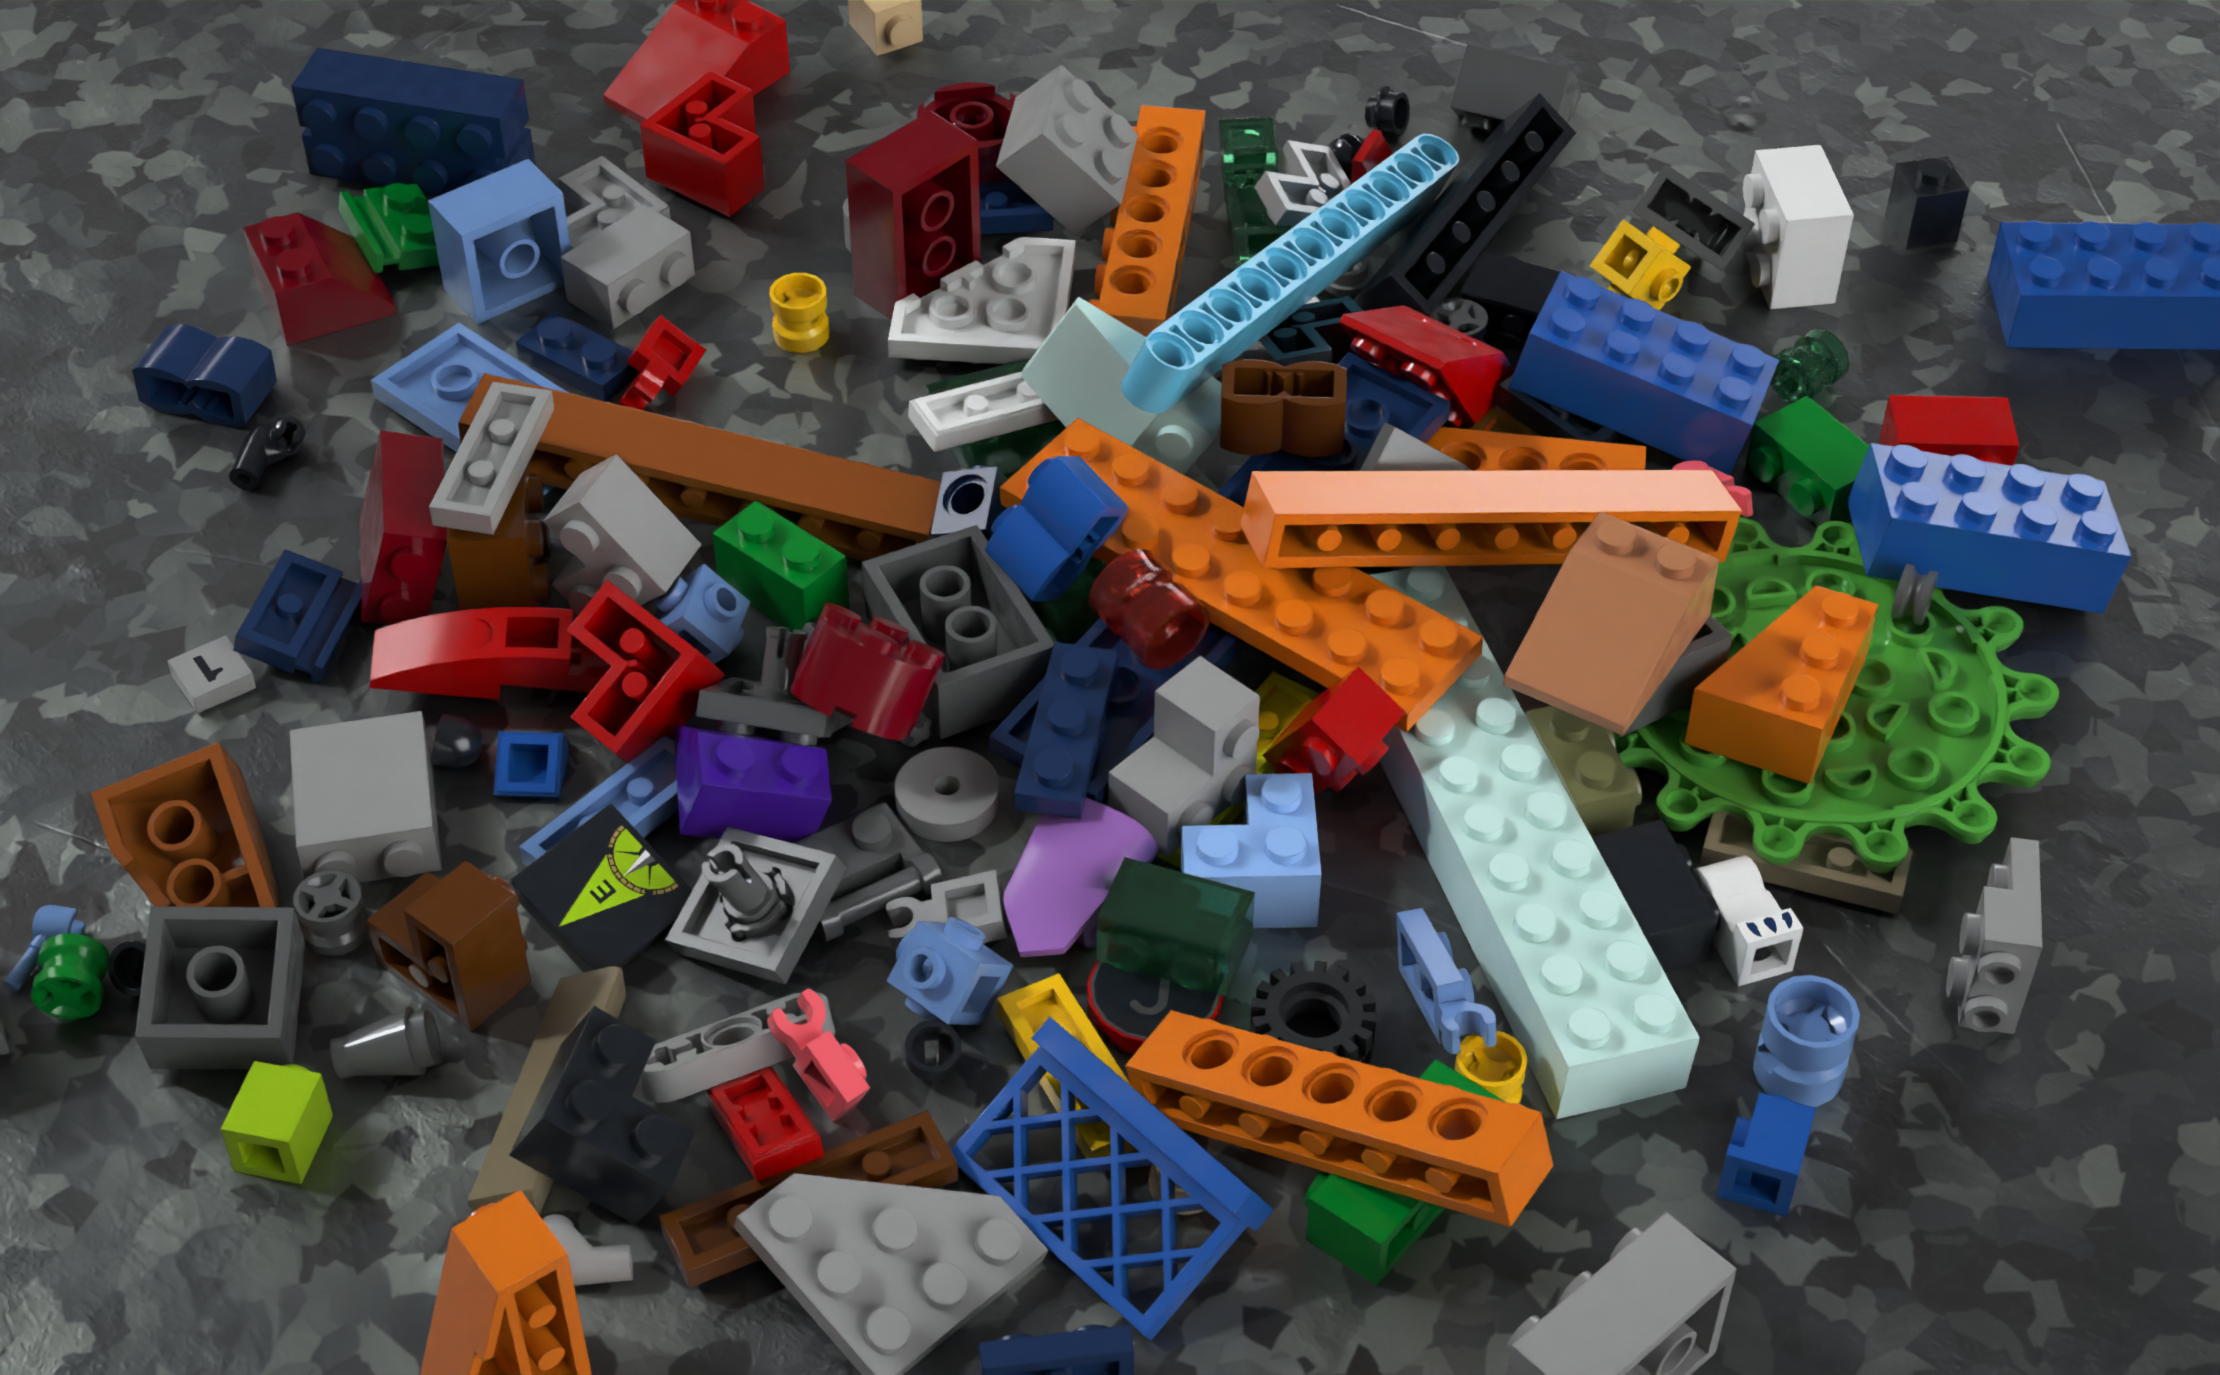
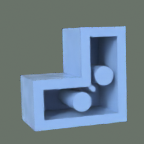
[1180,773,1321,930]

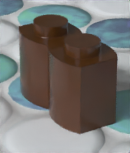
[1220,359,1347,457]

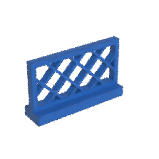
[950,1017,1274,1340]

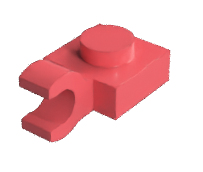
[767,988,870,1122]

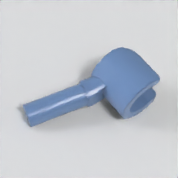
[3,905,85,992]

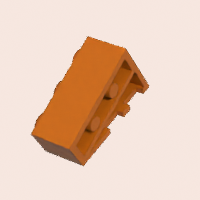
[420,1190,592,1375]

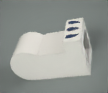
[1693,855,1803,987]

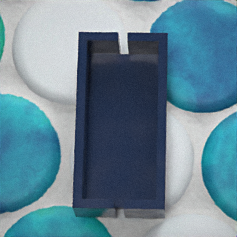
[291,48,536,195]

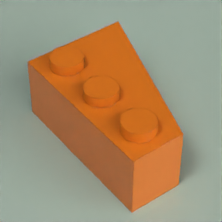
[1684,585,1879,784]

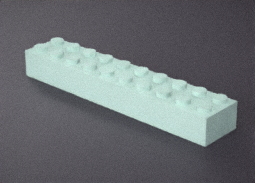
[1370,566,1700,1119]

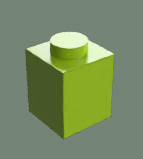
[220,1061,333,1184]

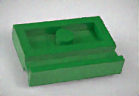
[339,183,440,273]

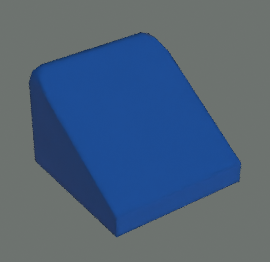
[493,731,570,799]

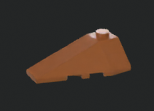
[91,742,303,982]

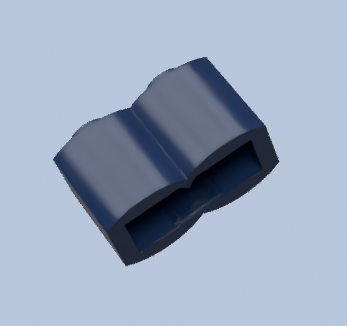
[132,324,277,427]

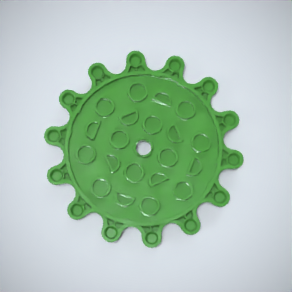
[1613,517,2059,873]

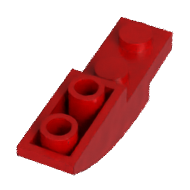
[369,607,611,700]

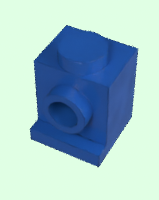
[1716,1092,1816,1217]

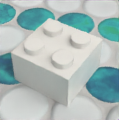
[1738,145,1854,309]

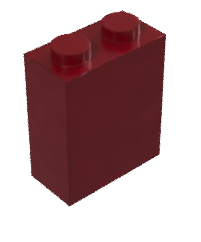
[359,430,448,625]

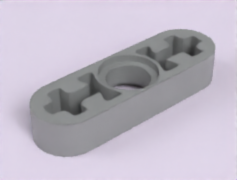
[639,992,835,1103]

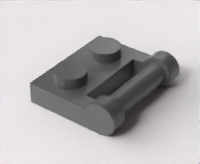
[780,802,944,943]

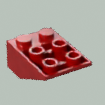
[1339,305,1515,431]

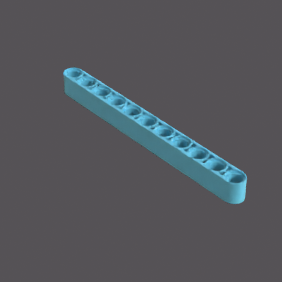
[1121,134,1459,414]

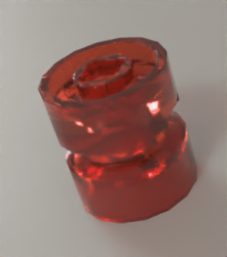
[1089,548,1209,670]

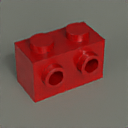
[1262,666,1406,796]

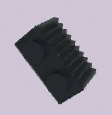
[1461,251,1578,348]

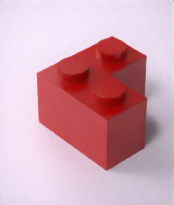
[640,71,765,217]
[567,580,725,763]

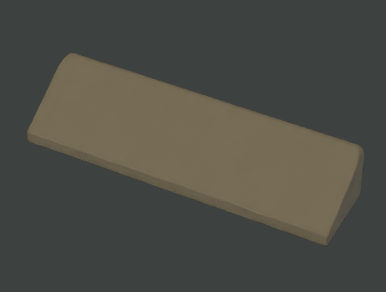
[467,966,626,1215]

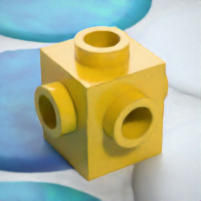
[1590,219,1691,311]

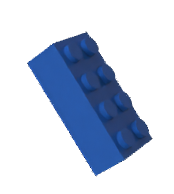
[1987,221,2220,350]
[1509,271,1779,476]
[1847,443,2131,614]

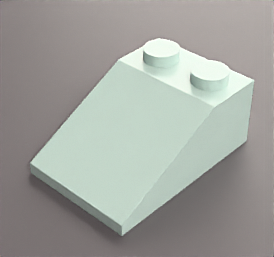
[1021,297,1222,475]

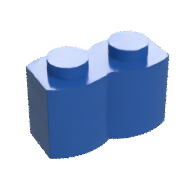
[985,456,1129,602]

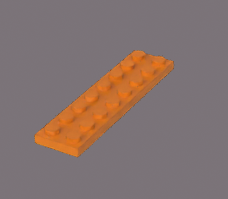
[1000,418,1483,732]

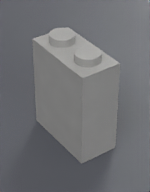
[290,711,442,883]

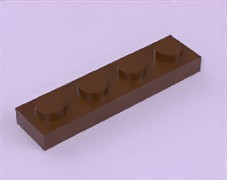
[659,1110,958,1288]

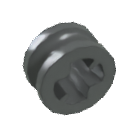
[1891,563,1939,626]

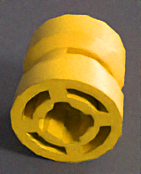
[769,273,830,353]
[1454,1031,1527,1104]

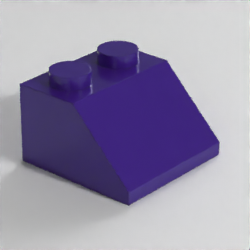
[673,724,832,843]

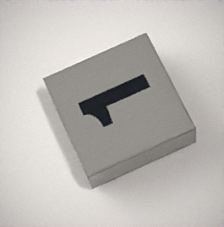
[167,635,256,714]

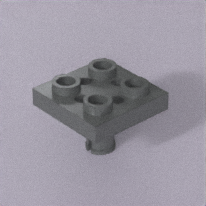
[696,626,852,745]
[665,826,847,984]

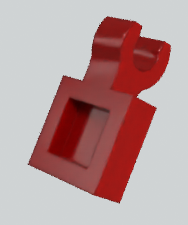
[618,314,706,411]

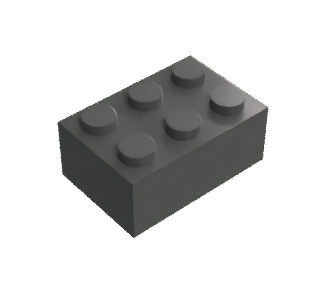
[862,525,1054,739]

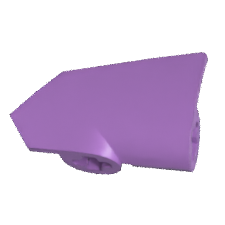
[1001,798,1159,958]

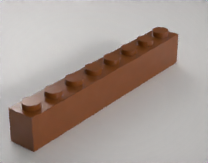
[458,373,941,561]

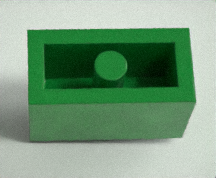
[1745,396,1869,527]
[712,500,850,632]

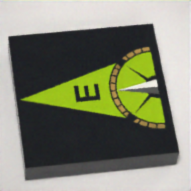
[509,803,692,973]

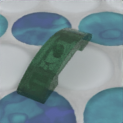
[1218,117,1291,268]

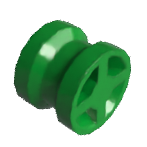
[30,933,110,1019]

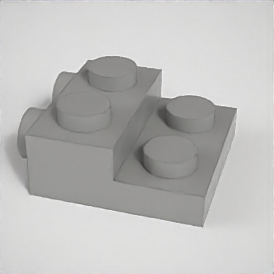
[1946,837,2043,1034]

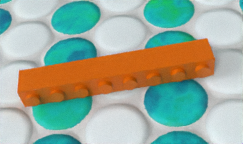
[1240,470,1742,568]

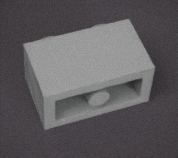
[561,203,695,330]

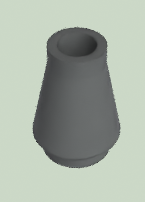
[330,1007,441,1079]

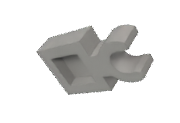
[886,870,1008,953]

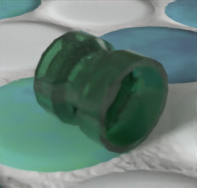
[1770,328,1850,404]

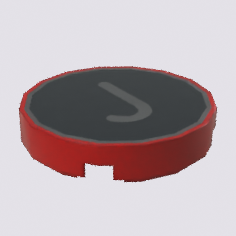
[1087,935,1224,1054]

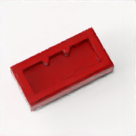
[706,1066,824,1182]

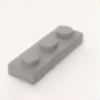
[429,382,555,535]

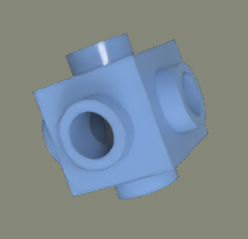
[653,564,750,664]
[887,917,1014,1025]

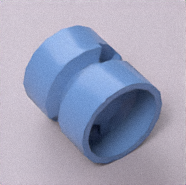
[1753,975,1860,1107]

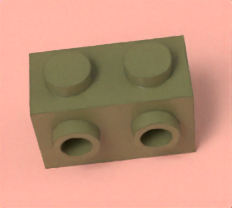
[1526,706,1642,836]

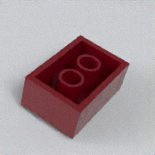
[845,110,981,320]

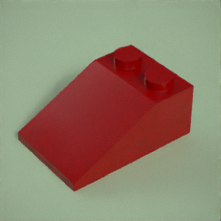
[603,0,790,124]

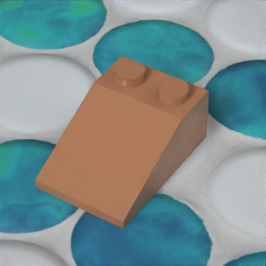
[1503,512,1719,736]

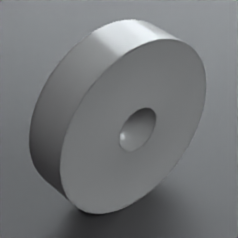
[895,747,1000,842]

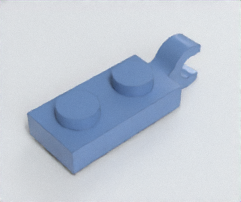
[1396,908,1497,1054]

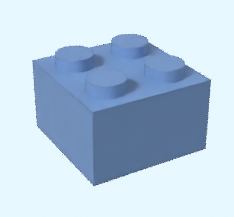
[428,159,571,325]

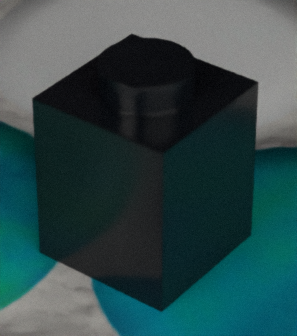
[1885,156,1970,249]

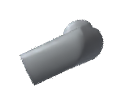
[543,1214,633,1286]

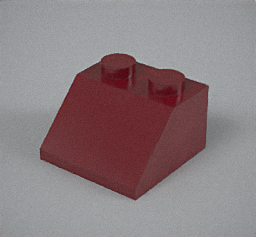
[243,212,397,346]

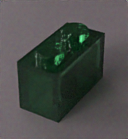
[1097,857,1255,996]

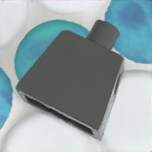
[1632,164,1755,271]

